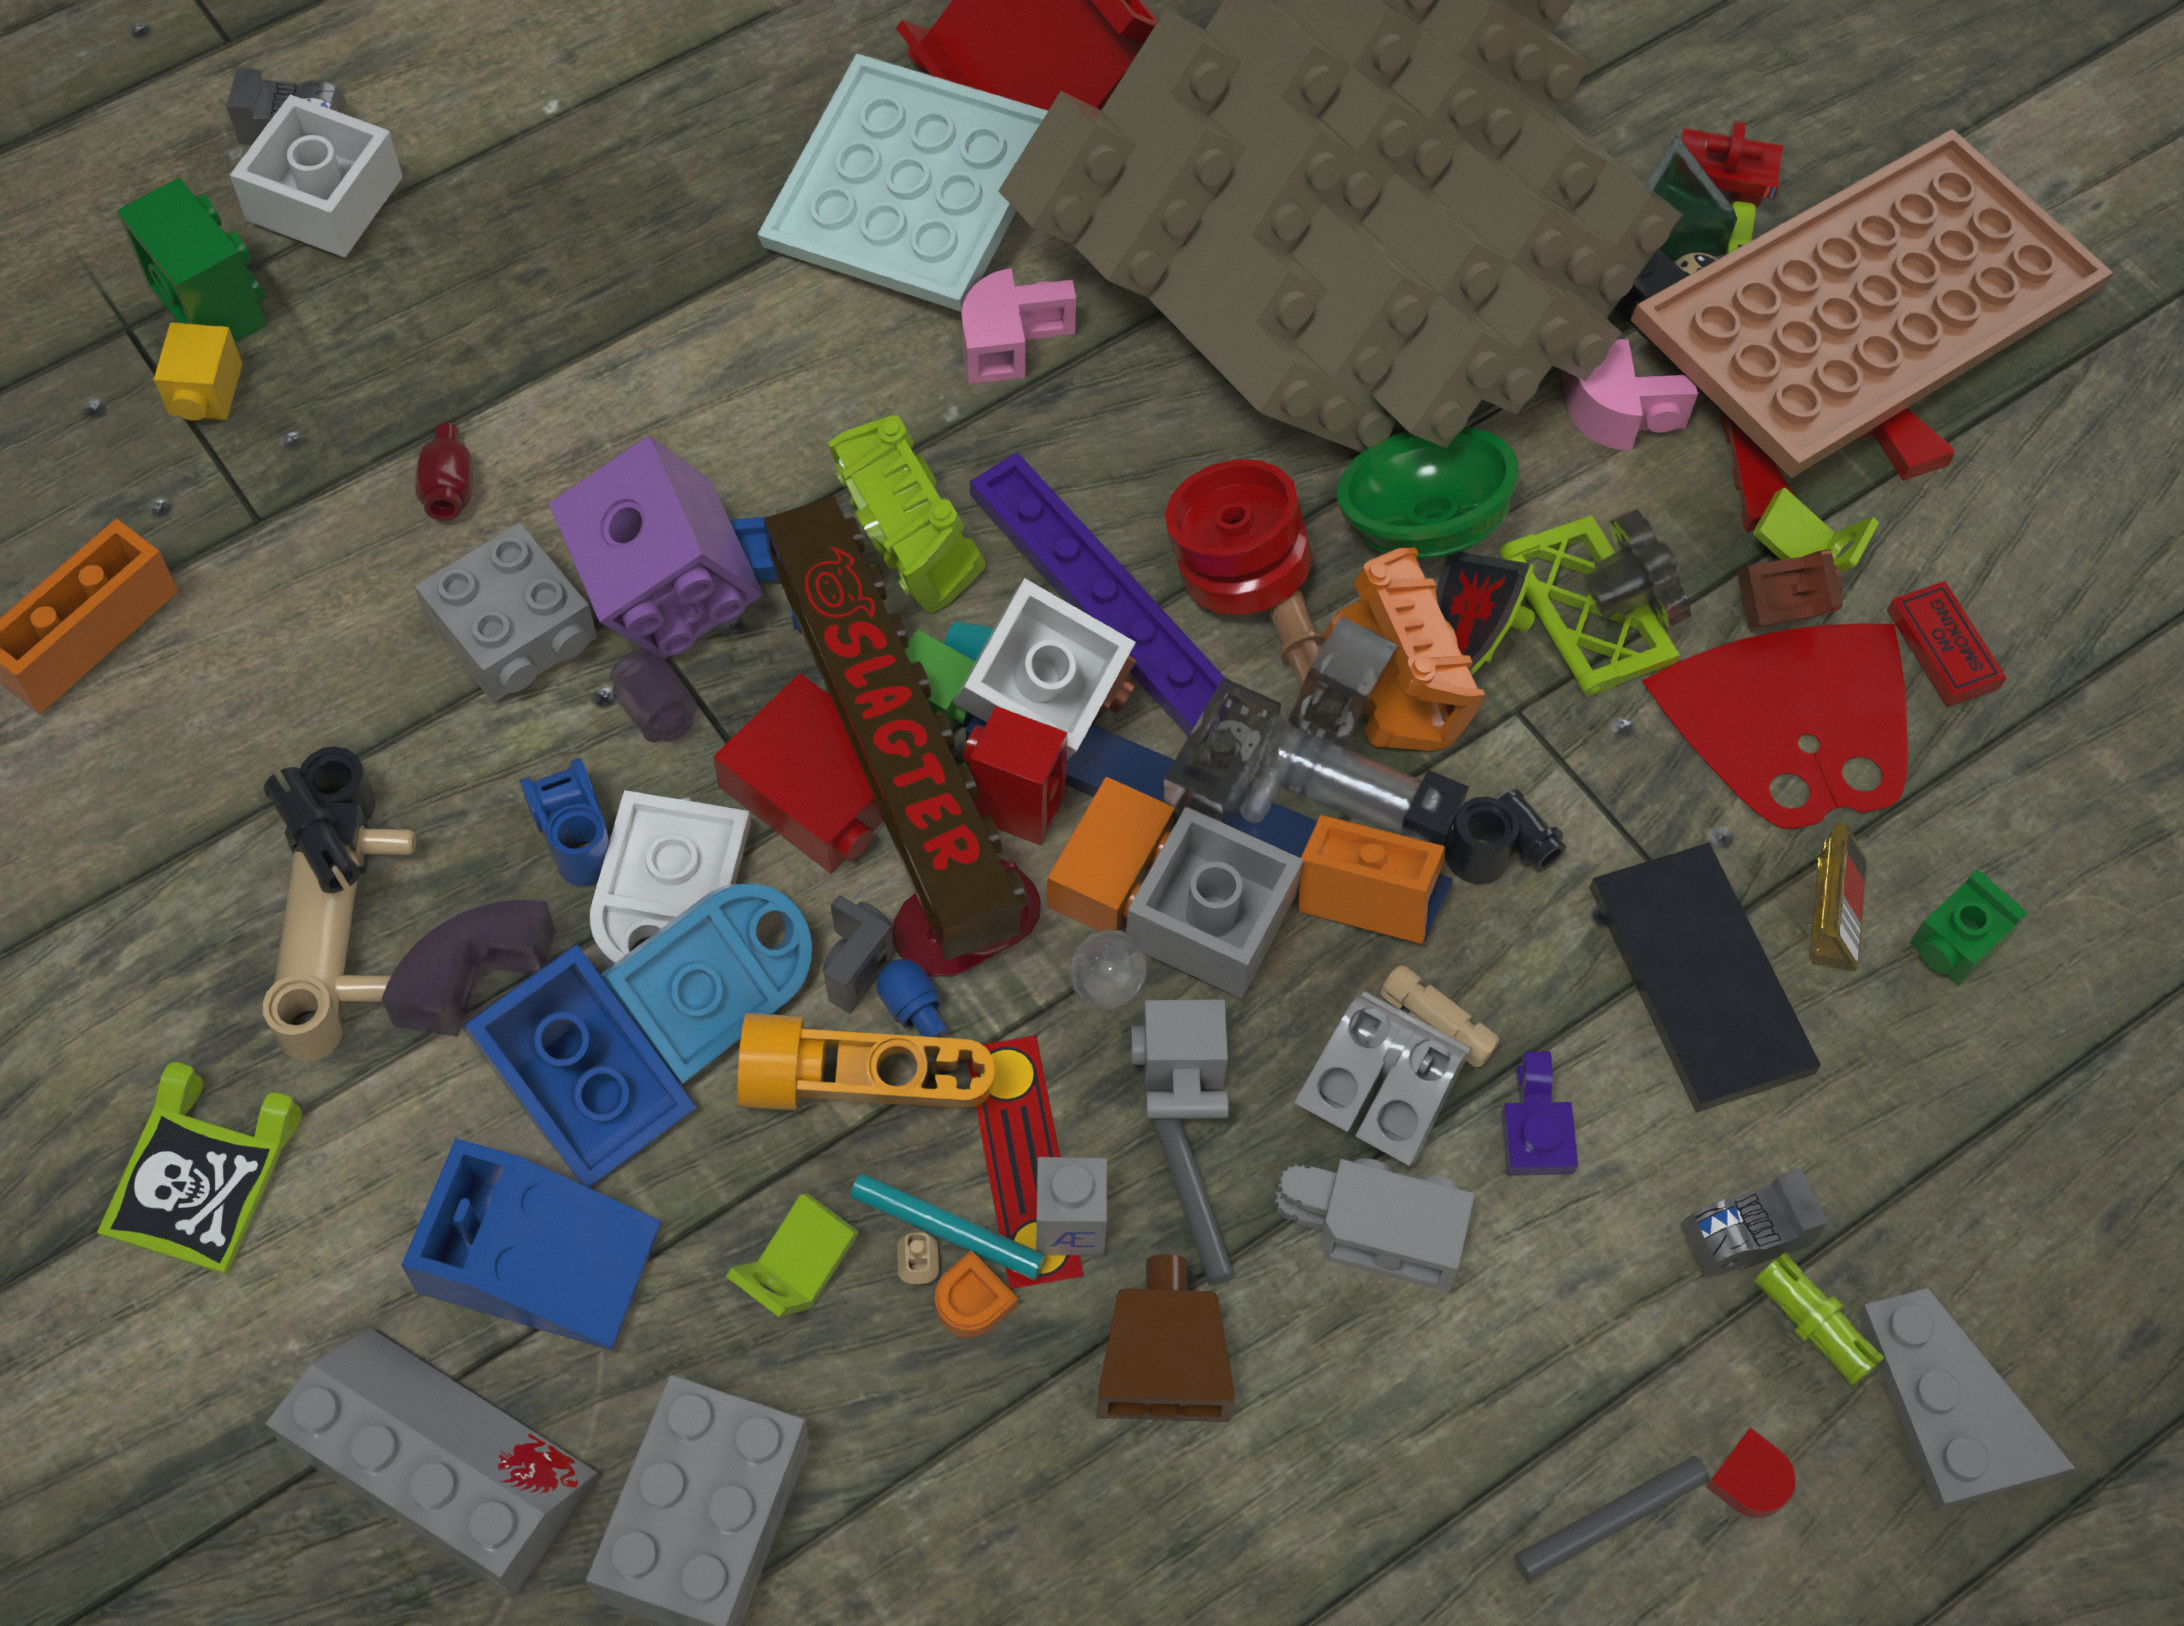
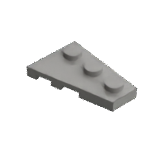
[1857,1288,2076,1511]

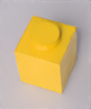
[153,322,243,420]

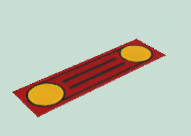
[967,1035,1084,1290]

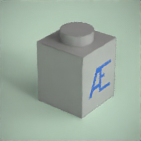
[1036,1157,1107,1256]

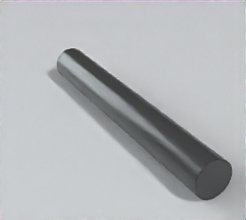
[1152,1090,1235,1286]
[1514,1456,1709,1581]

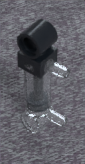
[1222,699,1519,884]

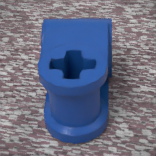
[519,758,610,886]

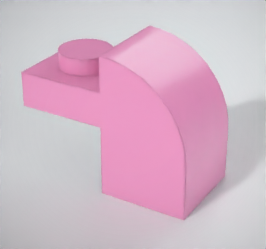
[962,268,1076,384]
[1561,339,1698,450]

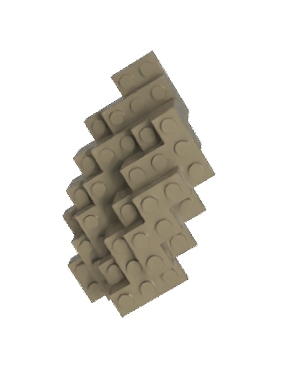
[998,0,1683,453]

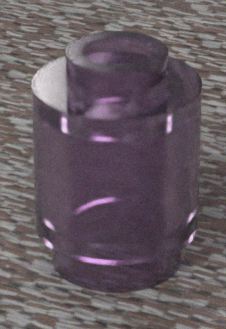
[610,649,698,742]

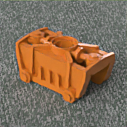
[1324,547,1485,751]

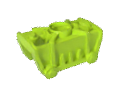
[828,415,987,614]

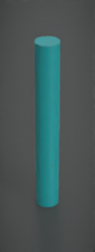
[851,1173,1046,1280]

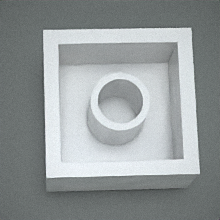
[230,95,403,258]
[952,578,1136,760]

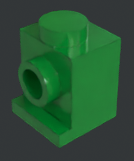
[1910,869,2028,987]

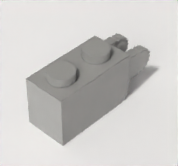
[1274,1158,1475,1292]

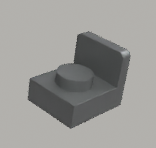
[823,895,895,1014]

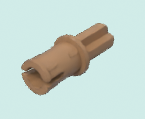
[1266,590,1340,707]

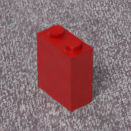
[713,673,884,874]

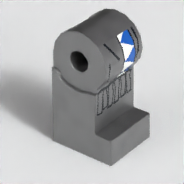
[226,67,346,145]
[1680,1167,1828,1277]

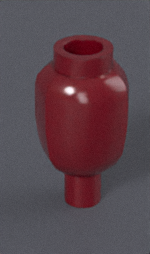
[415,423,473,521]

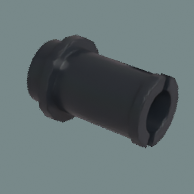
[1499,789,1566,871]

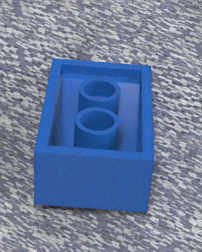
[461,944,697,1188]

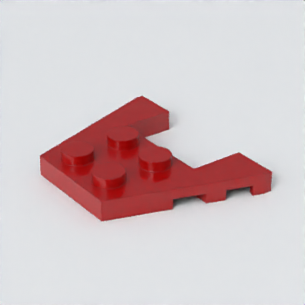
[1720,408,1955,533]

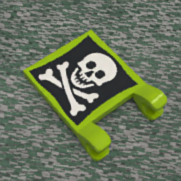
[97,1062,302,1276]

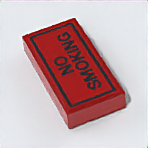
[1887,581,2007,707]

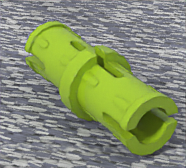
[1754,1253,1885,1387]

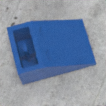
[401,1138,661,1351]

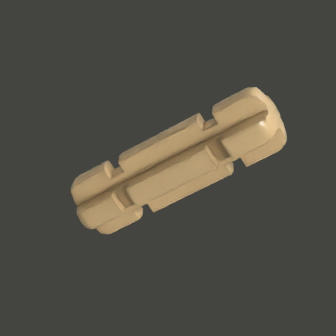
[1381,965,1499,1067]

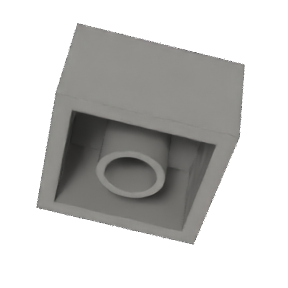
[1125,807,1304,999]

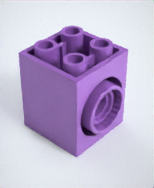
[549,435,764,660]

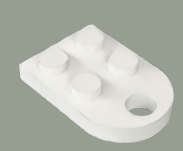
[590,790,751,967]

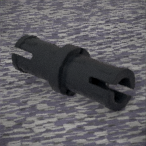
[263,767,361,894]

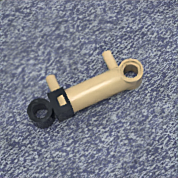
[262,746,416,1062]

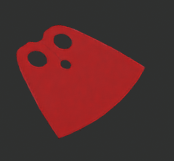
[1642,623,1908,829]

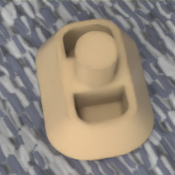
[897,1232,939,1284]

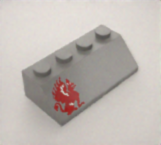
[265,1328,600,1598]

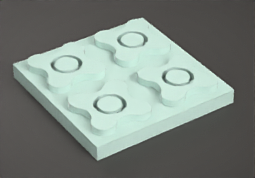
[757,54,1048,312]

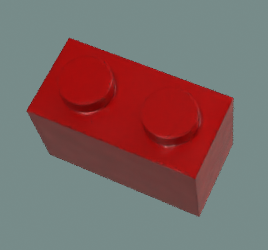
[963,706,1068,846]

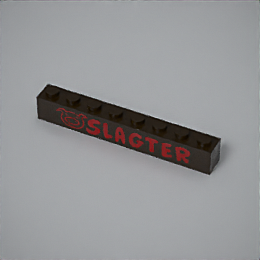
[764,496,1027,961]

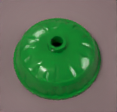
[1337,426,1519,560]

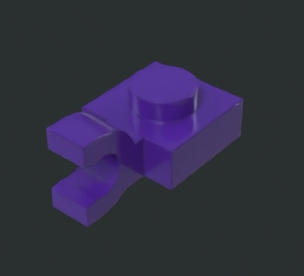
[1501,1051,1578,1176]

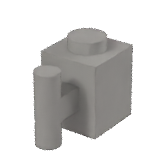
[1130,1000,1228,1119]

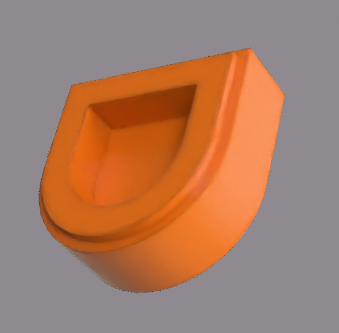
[935,1250,1018,1338]

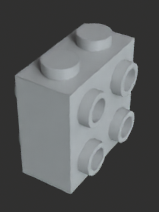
[414,522,597,703]

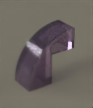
[382,900,556,1037]

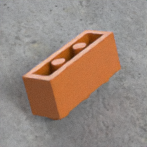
[0,518,179,715]

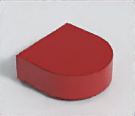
[1706,1427,1796,1518]

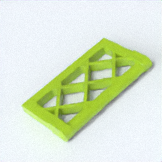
[1498,515,1680,697]

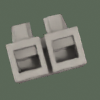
[1294,991,1472,1166]

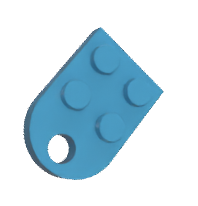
[600,884,812,1084]

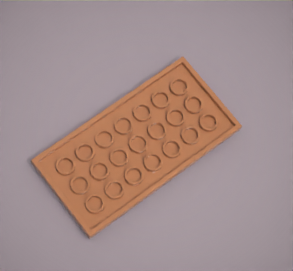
[1631,129,2114,478]

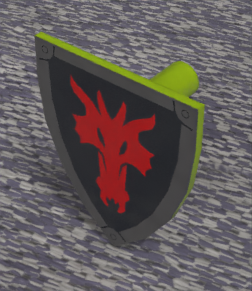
[1436,552,1535,675]

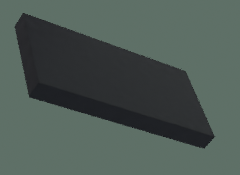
[1590,842,1821,1112]

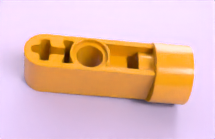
[737,1013,995,1111]

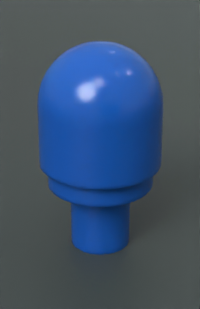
[877,959,950,1038]

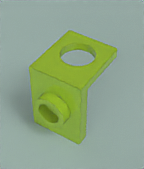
[1753,488,1879,572]
[726,1194,858,1317]

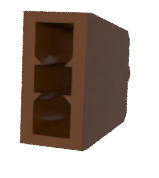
[1097,1254,1234,1422]

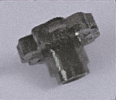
[1584,509,1692,628]

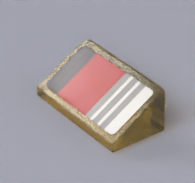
[1809,823,1867,972]

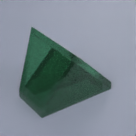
[1646,134,1737,261]

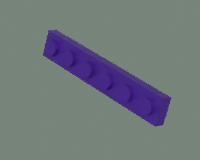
[969,452,1244,743]

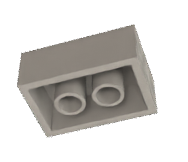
[586,1375,810,1626]

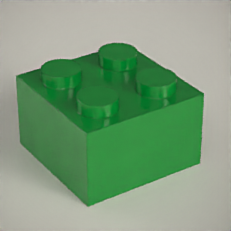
[116,177,267,343]

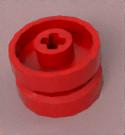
[1164,459,1313,615]

